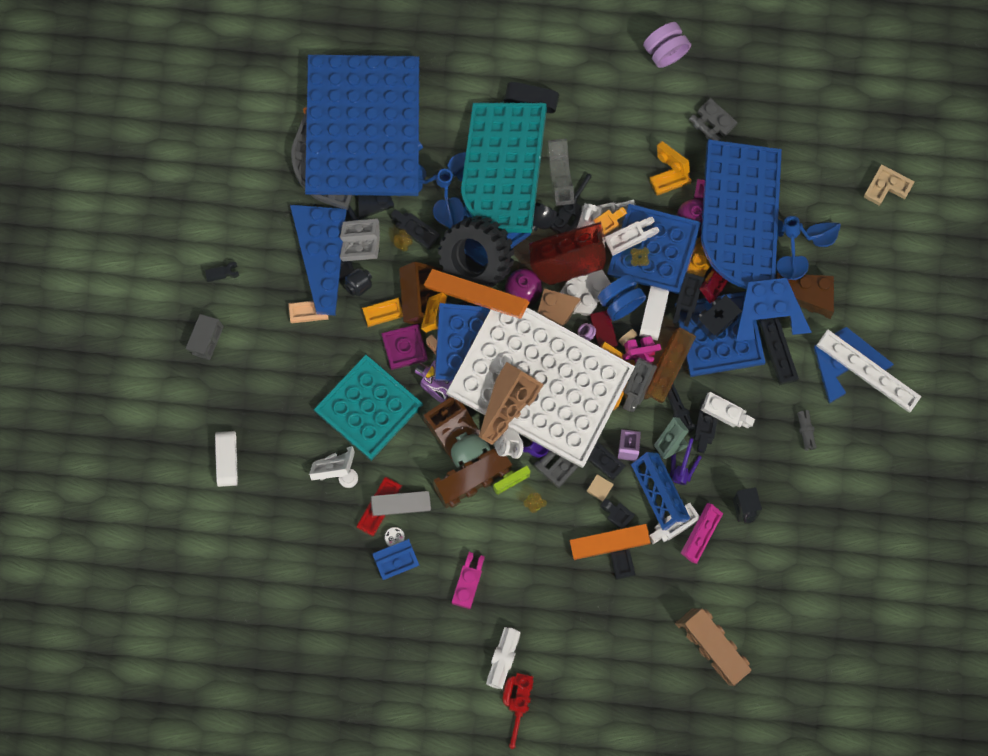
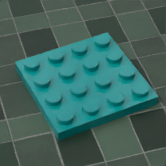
[314,355,423,461]

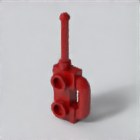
[503,673,534,749]

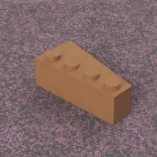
[675,608,752,686]

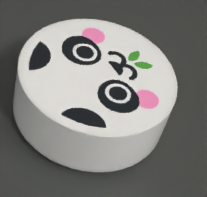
[385,527,405,546]

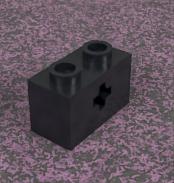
[697,295,742,341]
[733,487,762,524]

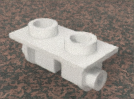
[574,203,603,244]

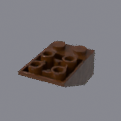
[423,397,480,465]

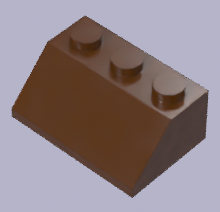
[399,262,442,325]

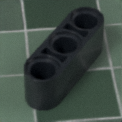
[503,82,560,113]

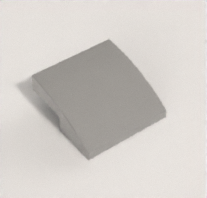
[340,219,380,262]

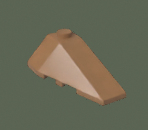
[479,362,544,445]

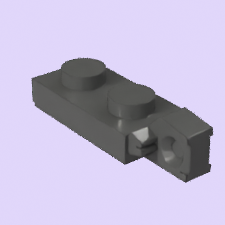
[623,358,657,412]

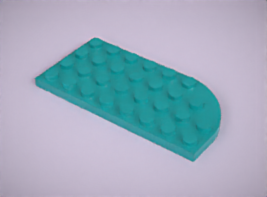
[461,103,547,233]

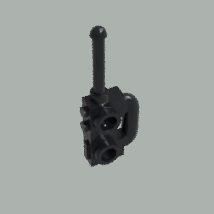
[550,174,592,237]

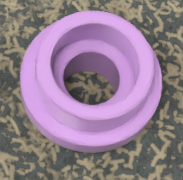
[577,323,596,341]

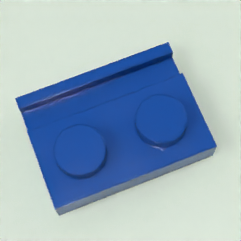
[372,539,419,580]

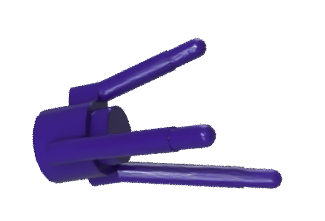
[669,438,702,485]

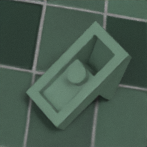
[654,417,689,459]

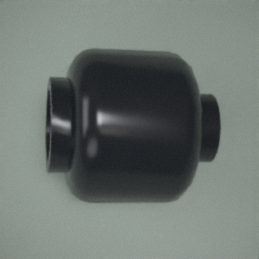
[344,268,372,296]

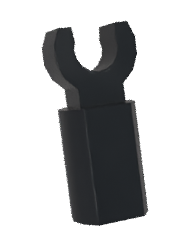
[205,262,239,282]

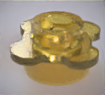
[394,229,413,252]
[630,247,650,267]
[524,493,547,513]

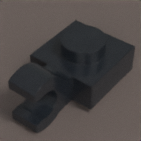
[600,498,635,529]

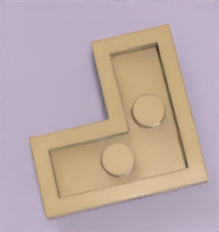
[864,164,914,206]

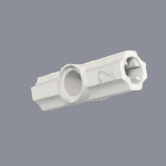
[486,627,521,689]

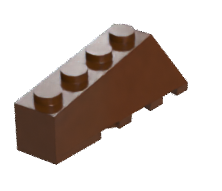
[433,448,512,508]

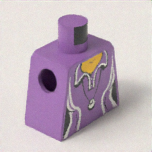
[415,360,452,403]

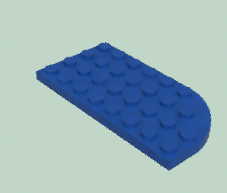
[701,140,782,288]

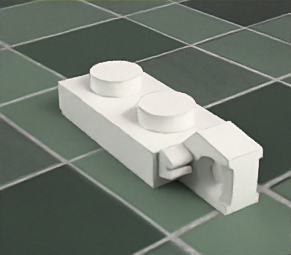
[701,392,755,428]
[649,503,700,544]

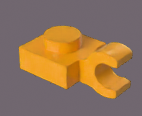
[593,207,627,236]

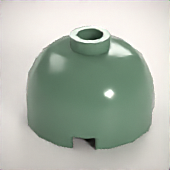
[451,432,491,468]

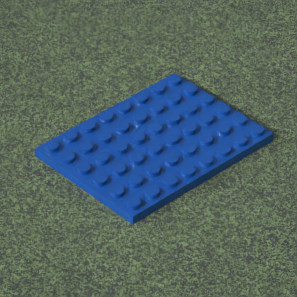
[305,55,419,196]

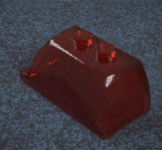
[529,222,606,285]

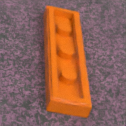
[570,524,651,560]

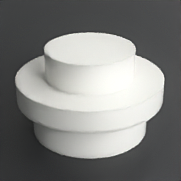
[339,469,358,488]

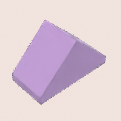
[618,429,641,461]

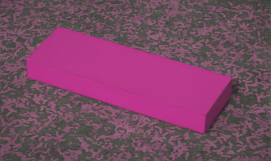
[681,503,723,564]

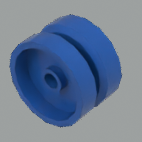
[597,274,646,321]

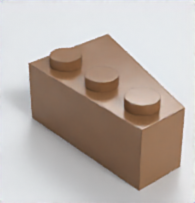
[537,288,581,327]

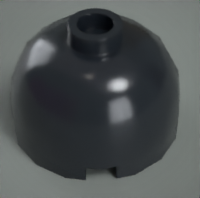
[532,202,560,231]

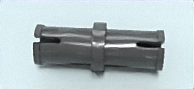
[797,410,817,451]

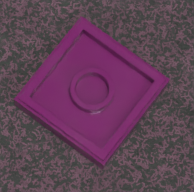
[381,324,428,370]

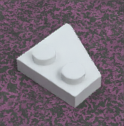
[309,446,355,480]

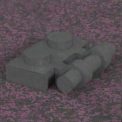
[689,98,738,141]

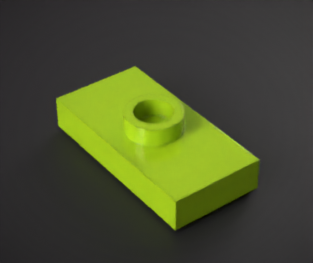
[493,466,531,495]

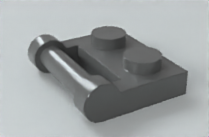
[533,451,580,489]

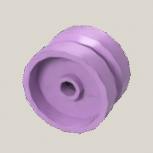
[643,22,691,68]

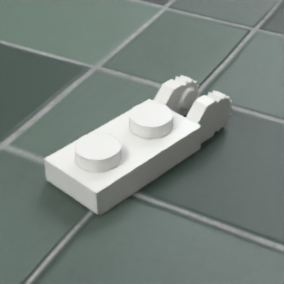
[604,217,660,256]

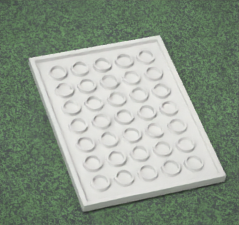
[446,308,635,468]

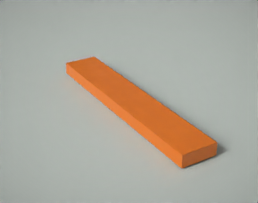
[424,269,529,319]

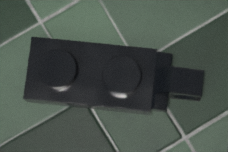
[391,209,440,251]
[694,399,718,454]

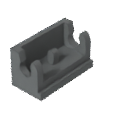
[186,314,224,361]

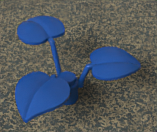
[418,152,466,228]
[776,216,841,280]

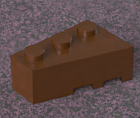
[775,273,834,319]

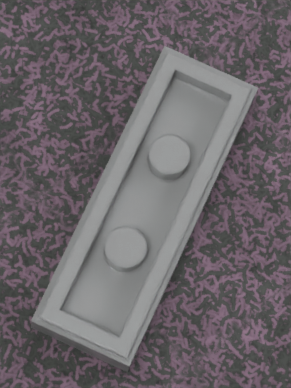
[370,491,431,516]

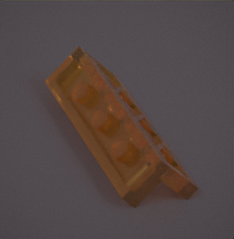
[644,327,696,403]

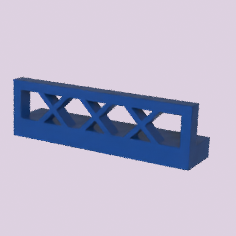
[631,452,691,530]

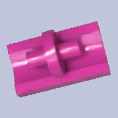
[622,336,661,364]

